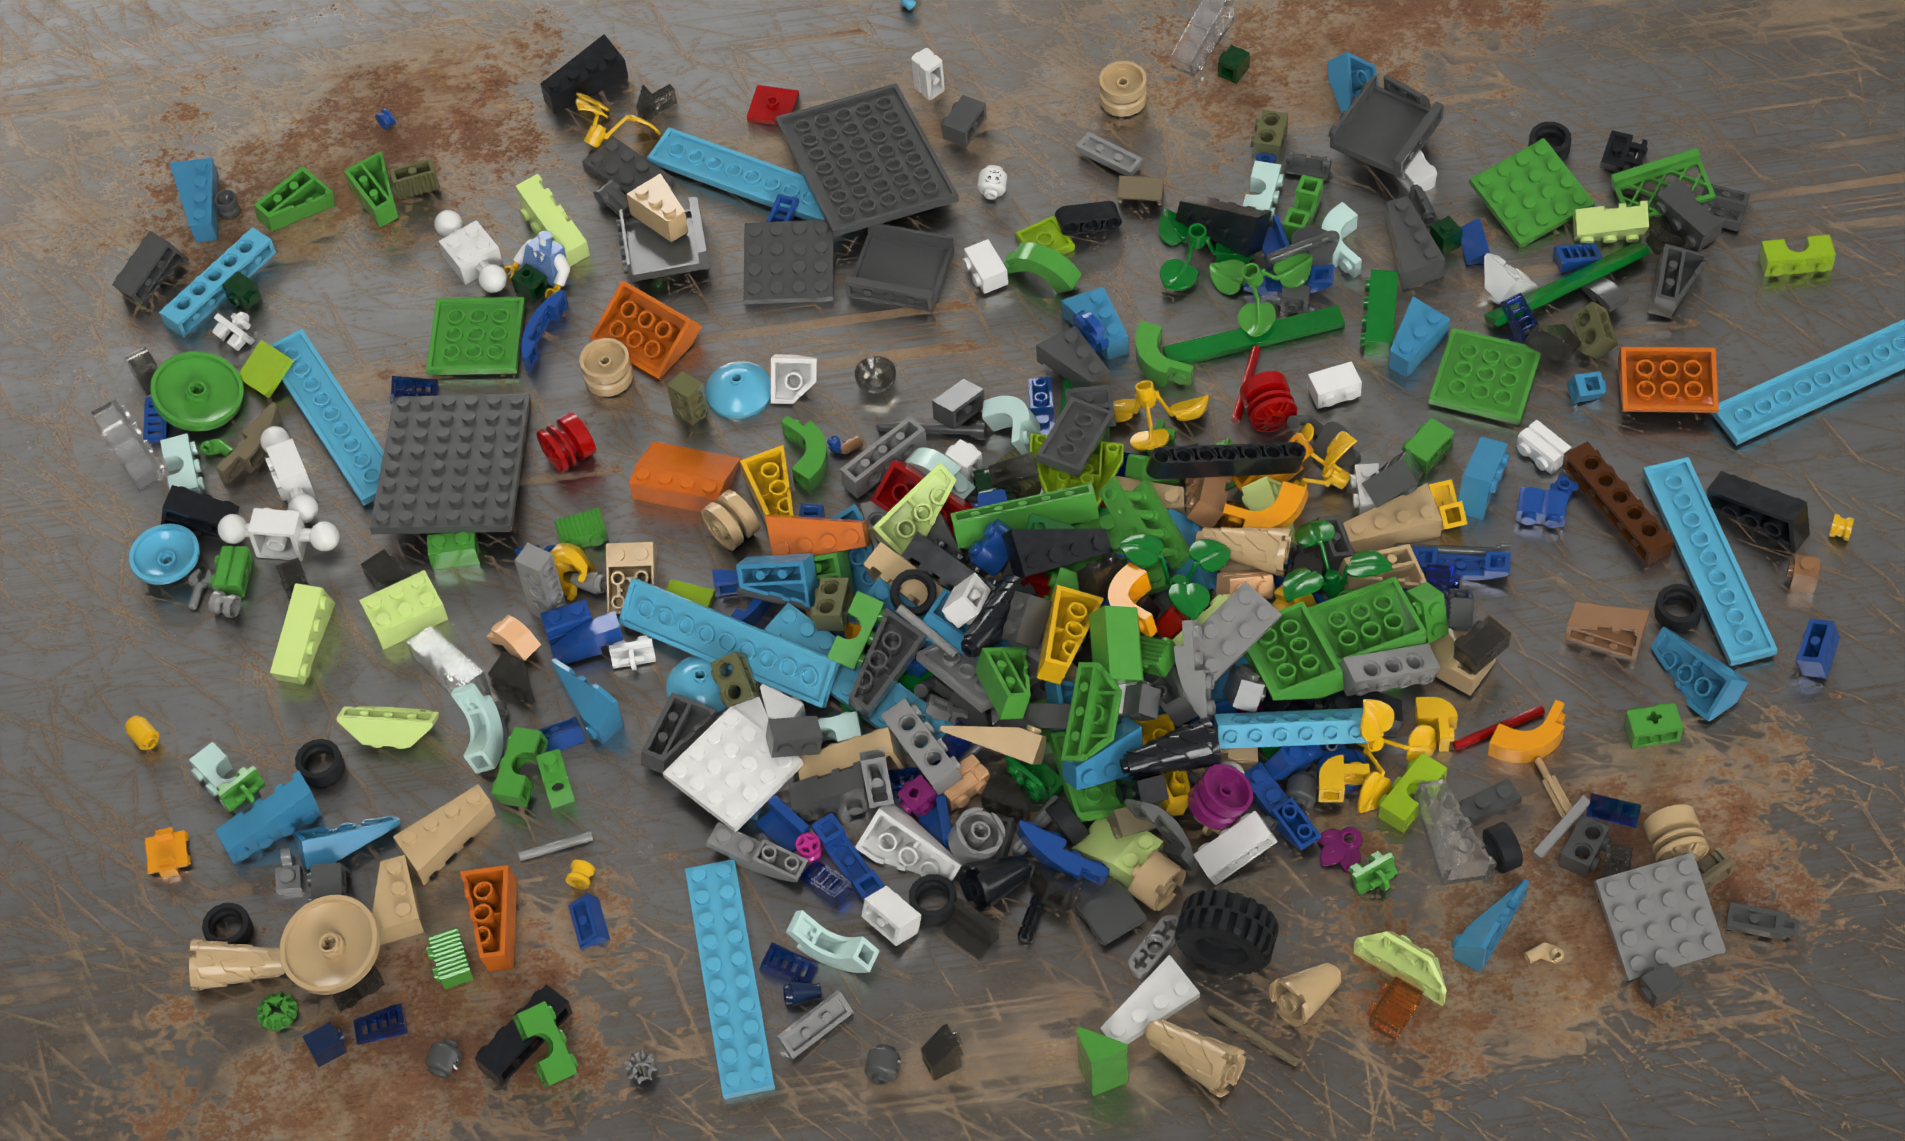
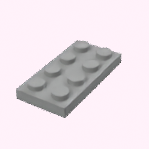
[1181,581,1282,684]

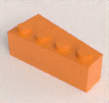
[765,514,872,556]
[460,865,517,972]

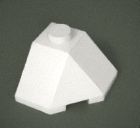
[1484,253,1538,305]
[771,354,817,404]

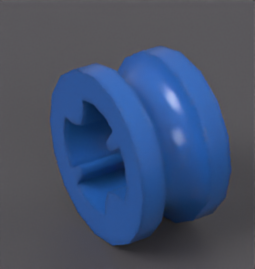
[375,108,396,130]

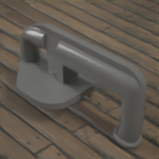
[1266,225,1340,273]
[1287,414,1361,468]
[914,676,993,727]

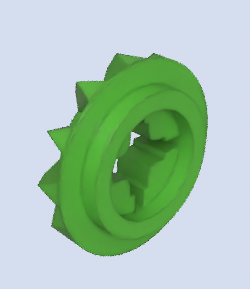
[256,991,298,1031]

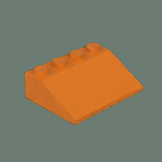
[589,280,702,380]
[1618,347,1719,413]
[629,441,741,512]

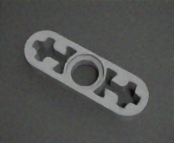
[1128,915,1179,979]

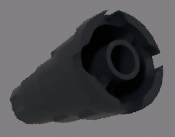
[960,575,1039,657]
[1120,717,1222,778]

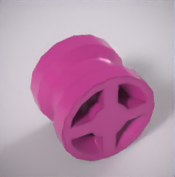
[796,832,822,864]

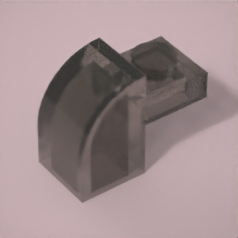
[124,346,158,396]
[276,558,310,601]

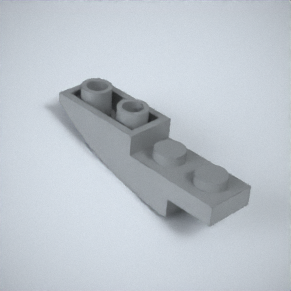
[1174,620,1216,720]
[706,822,808,882]

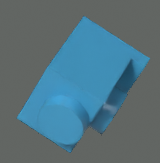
[1567,371,1606,405]

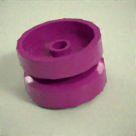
[1188,764,1253,830]

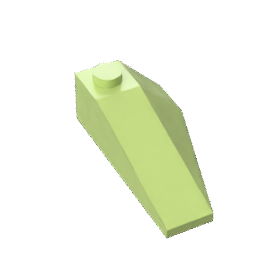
[869,462,957,561]

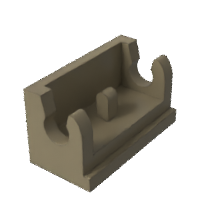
[1117,176,1164,206]
[1107,801,1163,839]
[1697,847,1736,892]

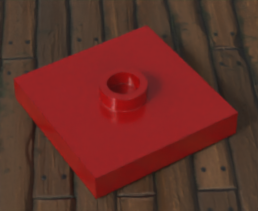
[746,85,799,126]

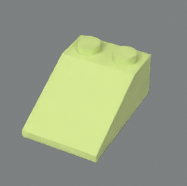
[1072,819,1164,889]

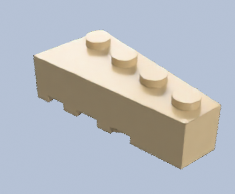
[1343,483,1442,554]
[863,542,952,613]
[798,727,908,780]
[393,784,496,886]

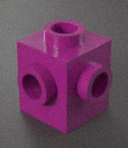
[897,774,938,818]

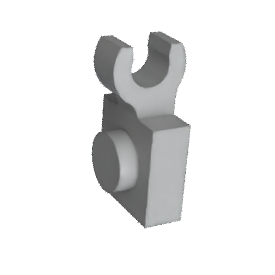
[925,693,968,726]
[275,848,303,895]

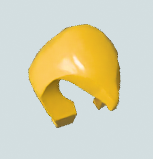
[550,543,595,601]

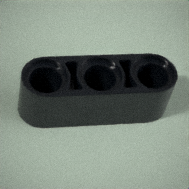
[1055,201,1122,236]

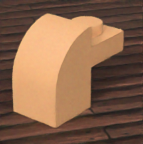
[486,615,541,661]

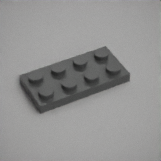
[582,136,675,196]
[1035,397,1114,477]

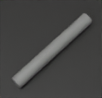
[895,604,959,658]
[518,831,593,861]

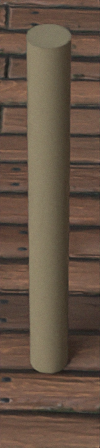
[1207,1005,1301,1068]

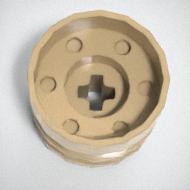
[1643,805,1709,862]

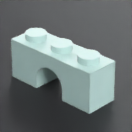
[1243,161,1284,221]
[160,433,206,494]
[818,711,864,743]
[189,742,262,814]

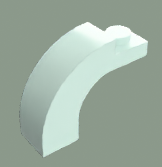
[1322,202,1362,278]
[982,396,1041,456]
[905,447,976,500]
[451,683,503,774]
[786,910,880,973]

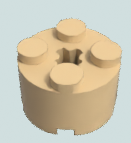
[1128,849,1186,911]

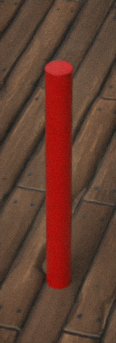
[1231,346,1261,423]
[1452,705,1545,751]

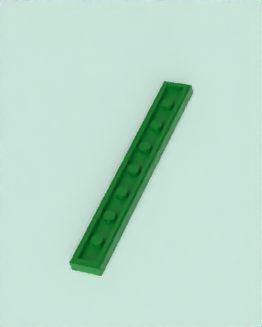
[1484,242,1651,327]
[1163,305,1345,364]

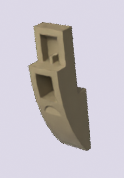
[216,402,282,484]

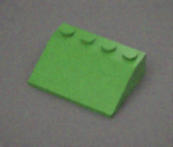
[1307,576,1427,664]
[1247,602,1344,700]

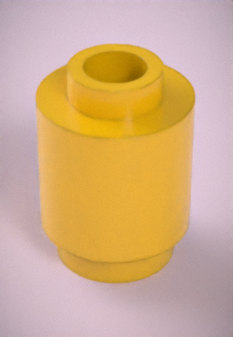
[125,715,160,750]

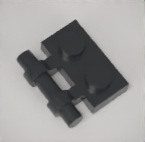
[1600,130,1648,172]

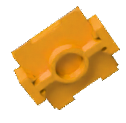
[144,827,191,879]

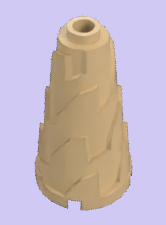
[1195,527,1292,577]
[189,939,286,991]
[1144,1019,1246,1097]

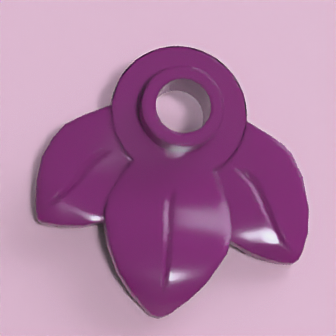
[1318,827,1362,874]

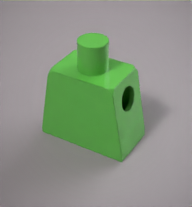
[536,749,575,808]

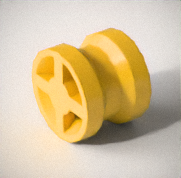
[1829,513,1854,541]
[565,860,596,890]

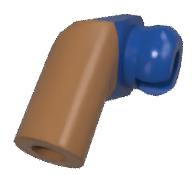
[827,435,863,454]

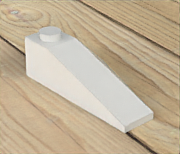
[855,804,962,882]

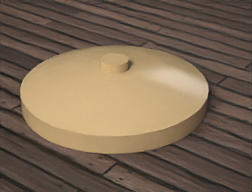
[279,895,381,995]

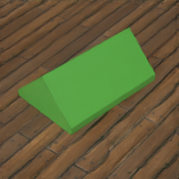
[1089,605,1144,685]
[1076,1026,1129,1096]

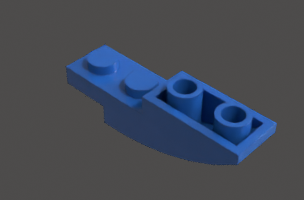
[1028,377,1054,435]
[1244,762,1322,851]
[1017,820,1110,887]

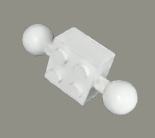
[434,210,507,293]
[260,426,318,523]
[218,508,340,561]

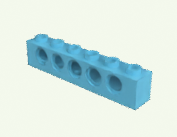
[159,227,276,338]
[1214,708,1368,749]

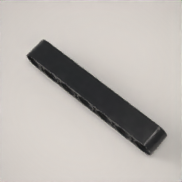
[1146,442,1306,479]

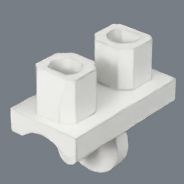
[212,312,255,351]
[609,635,656,671]

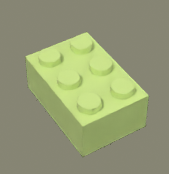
[359,570,448,650]

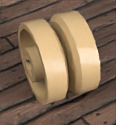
[1099,61,1147,117]
[579,338,633,397]
[701,490,760,551]

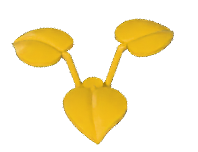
[575,92,662,148]
[1113,380,1209,451]
[1292,423,1358,489]
[1356,699,1438,813]

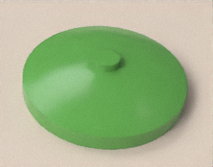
[150,351,244,431]

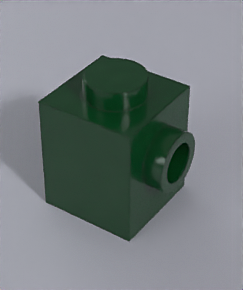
[1218,45,1250,84]
[1430,215,1462,256]
[511,264,549,304]
[222,271,261,311]

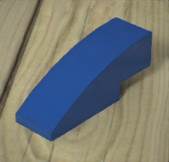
[551,611,623,664]

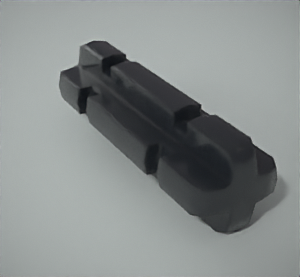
[1017,895,1045,943]

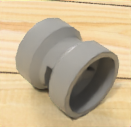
[208,590,241,618]

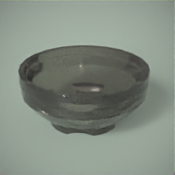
[854,356,896,394]

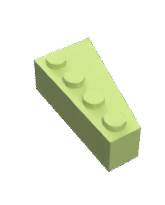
[516,174,590,267]
[270,583,336,685]

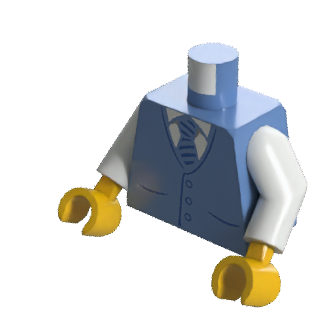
[503,231,570,299]

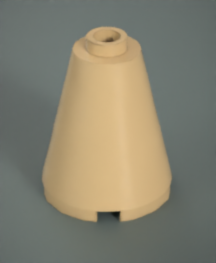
[1269,963,1341,1027]

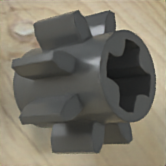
[624,1049,658,1084]

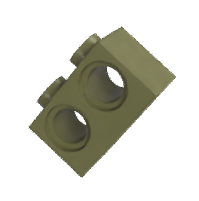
[1250,109,1288,160]
[1571,301,1618,359]
[667,371,708,425]
[810,577,854,631]
[710,651,761,708]

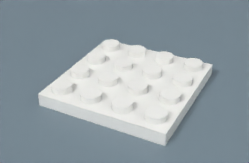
[663,707,804,833]

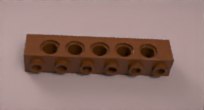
[1562,441,1674,567]

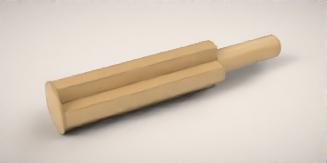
[1535,757,1572,819]

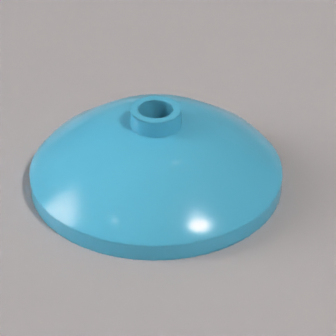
[705,361,771,419]
[129,524,200,585]
[666,655,739,715]

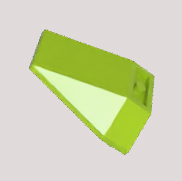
[1029,433,1124,508]

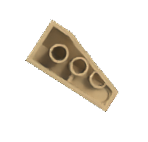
[940,725,1047,765]

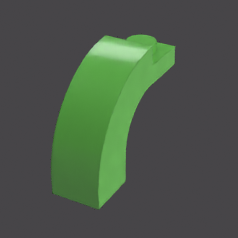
[1004,242,1082,293]
[1135,321,1194,387]
[781,416,828,493]

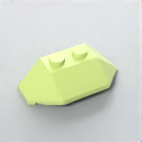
[337,706,439,749]
[1353,931,1447,1006]

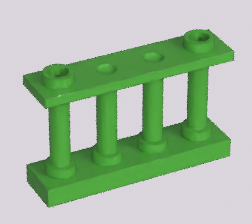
[1098,477,1191,570]

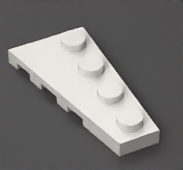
[1100,955,1200,1044]

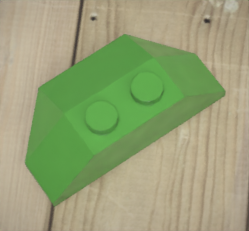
[1061,662,1122,762]

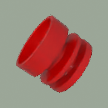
[1240,371,1298,432]
[536,412,597,473]

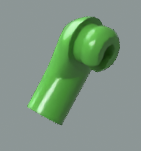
[200,439,234,457]

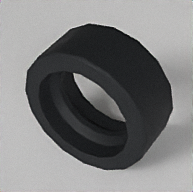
[1528,121,1572,160]
[890,569,937,617]
[1654,584,1703,632]
[295,739,344,788]
[1045,798,1090,846]
[1482,822,1523,874]
[909,874,957,925]
[202,903,254,945]

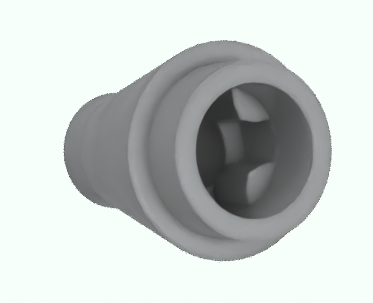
[571,571,607,595]

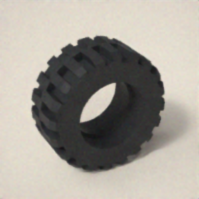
[1175,889,1279,975]

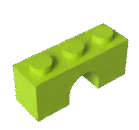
[1758,234,1836,277]
[1378,753,1448,833]

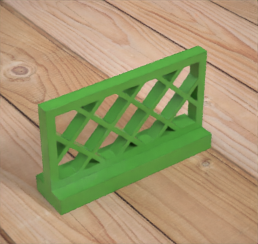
[1611,148,1716,220]

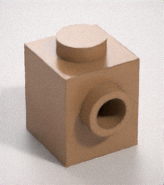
[1787,554,1820,593]

